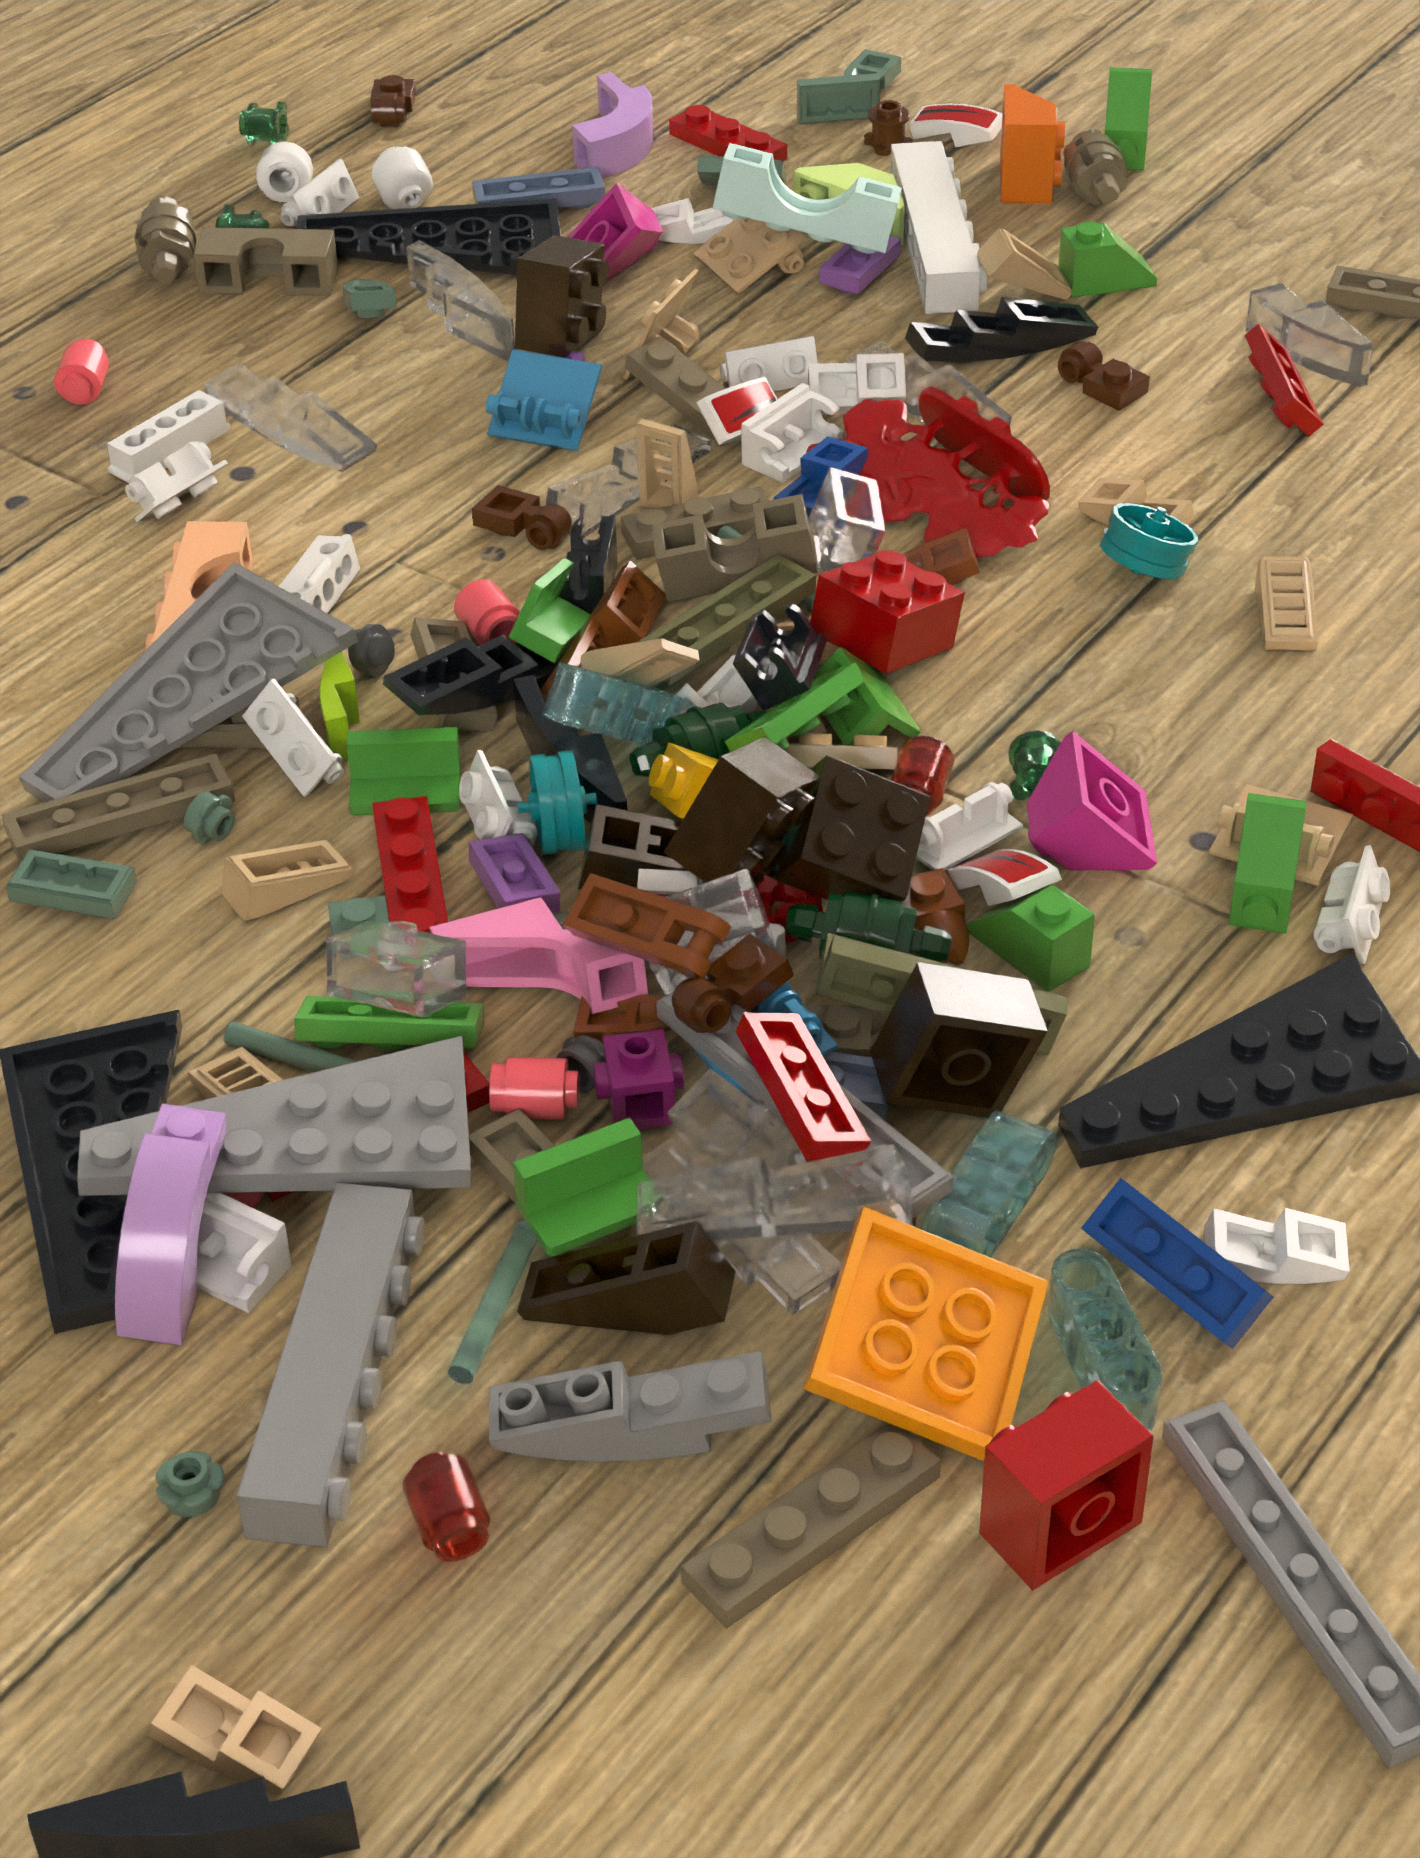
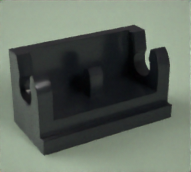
[559,516,618,614]
[733,603,827,711]

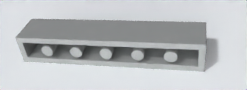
[237,1182,425,1548]

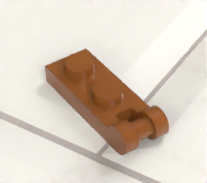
[562,873,731,979]

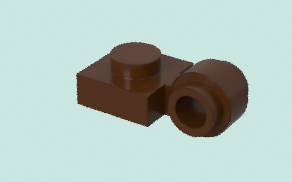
[370,75,416,127]
[1058,341,1150,411]
[472,485,572,550]
[672,933,794,1033]

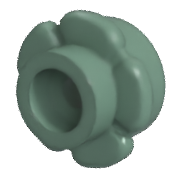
[184,792,235,845]
[155,1451,225,1517]

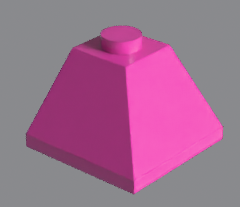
[568,182,663,280]
[1027,731,1157,871]

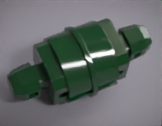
[629,703,768,777]
[785,892,952,963]

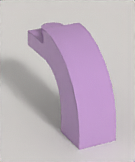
[572,72,654,178]
[115,1104,226,1346]

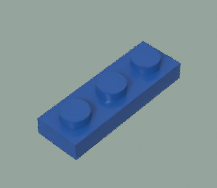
[1081,1178,1274,1349]

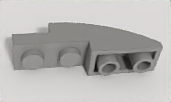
[489,1351,772,1462]

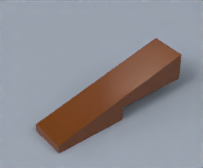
[540,561,666,726]

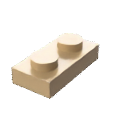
[787,733,898,770]

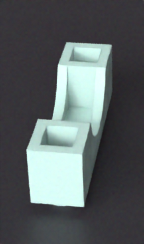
[713,143,902,254]

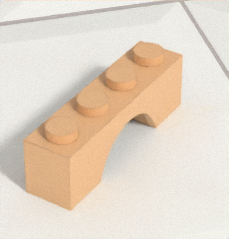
[146,521,253,649]

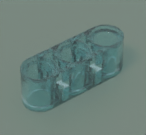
[541,662,685,745]
[920,1110,1057,1258]
[1048,1248,1163,1431]

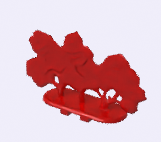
[806,386,1050,558]

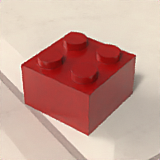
[810,550,965,674]
[979,1380,1154,1591]

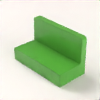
[508,558,591,663]
[813,647,921,745]
[346,727,461,815]
[513,1118,664,1256]

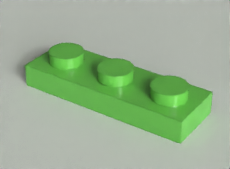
[725,662,865,752]
[294,996,484,1051]

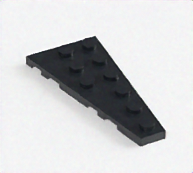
[297,199,561,275]
[1058,953,1420,1169]
[0,1009,183,1334]

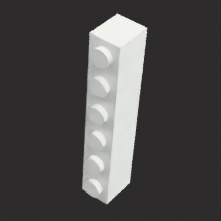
[890,141,987,314]

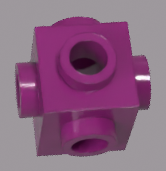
[593,1029,684,1129]

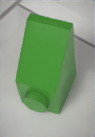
[1105,67,1152,170]
[1059,221,1157,298]
[1229,793,1307,934]
[967,884,1095,991]

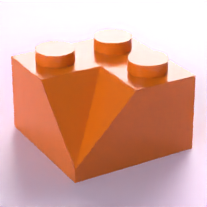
[1000,84,1065,203]

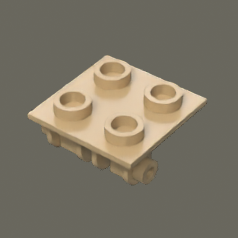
[693,218,807,295]
[623,268,699,380]
[1209,784,1353,886]

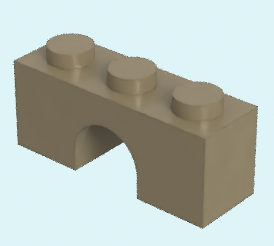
[193,227,338,296]
[652,494,818,602]

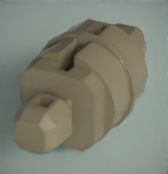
[1063,129,1128,206]
[134,195,197,284]

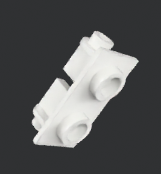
[280,158,359,227]
[720,336,818,391]
[125,442,228,522]
[242,679,345,797]
[459,750,538,847]
[916,782,1023,871]
[1313,845,1390,964]

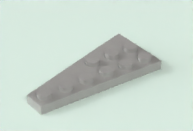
[19,562,358,802]
[77,1036,471,1196]

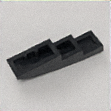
[905,297,1098,362]
[383,635,563,715]
[513,675,628,823]
[27,1771,360,1858]

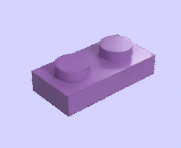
[820,236,901,294]
[469,833,560,913]

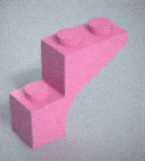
[429,897,648,1014]

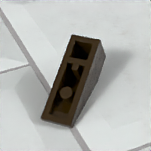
[578,804,761,895]
[517,1220,736,1335]

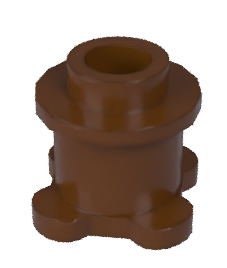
[864,100,913,156]

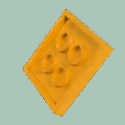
[803,1207,1049,1461]

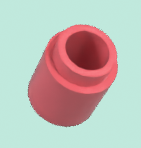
[54,339,109,405]
[454,579,520,645]
[489,1057,580,1120]

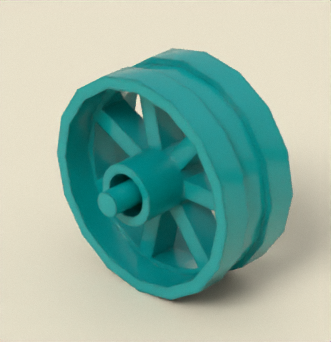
[1100,503,1198,579]
[517,750,597,856]

